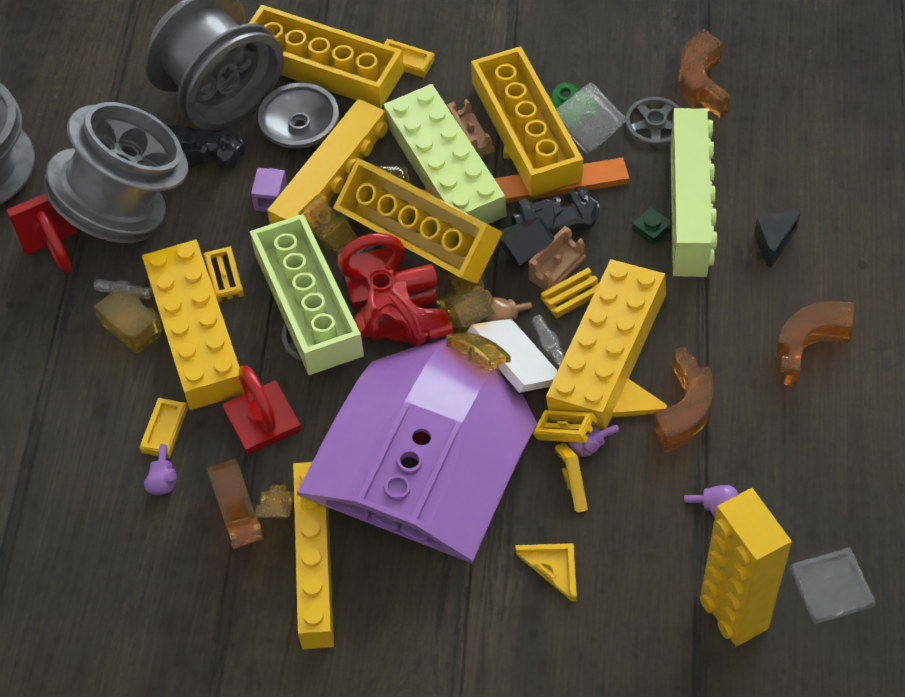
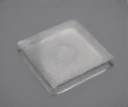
[556,82,628,154]
[790,547,876,625]

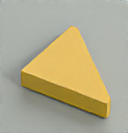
[612,379,667,417]
[555,443,588,512]
[515,543,577,601]

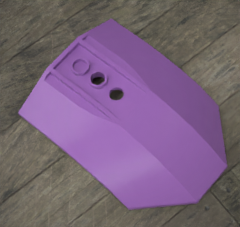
[297,335,537,564]

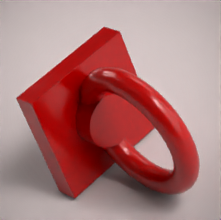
[6,194,77,274]
[338,233,405,309]
[222,365,302,455]

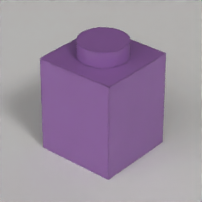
[251,168,287,212]

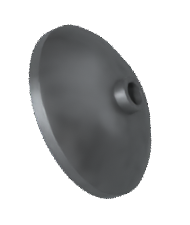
[258,83,339,148]

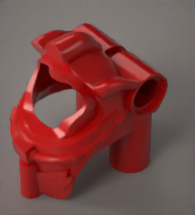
[354,264,453,347]

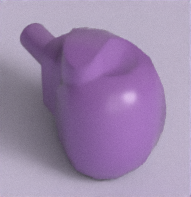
[568,424,619,457]
[144,444,177,495]
[684,485,739,518]

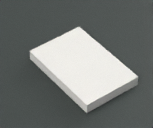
[467,319,558,393]

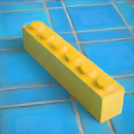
[267,99,388,228]
[293,462,334,650]

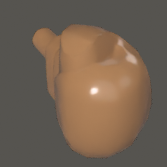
[482,297,532,322]

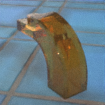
[679,29,730,118]
[775,301,854,386]
[652,346,714,452]
[206,458,263,549]

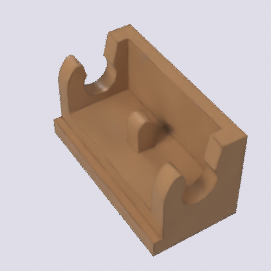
[447,99,495,157]
[529,226,587,290]

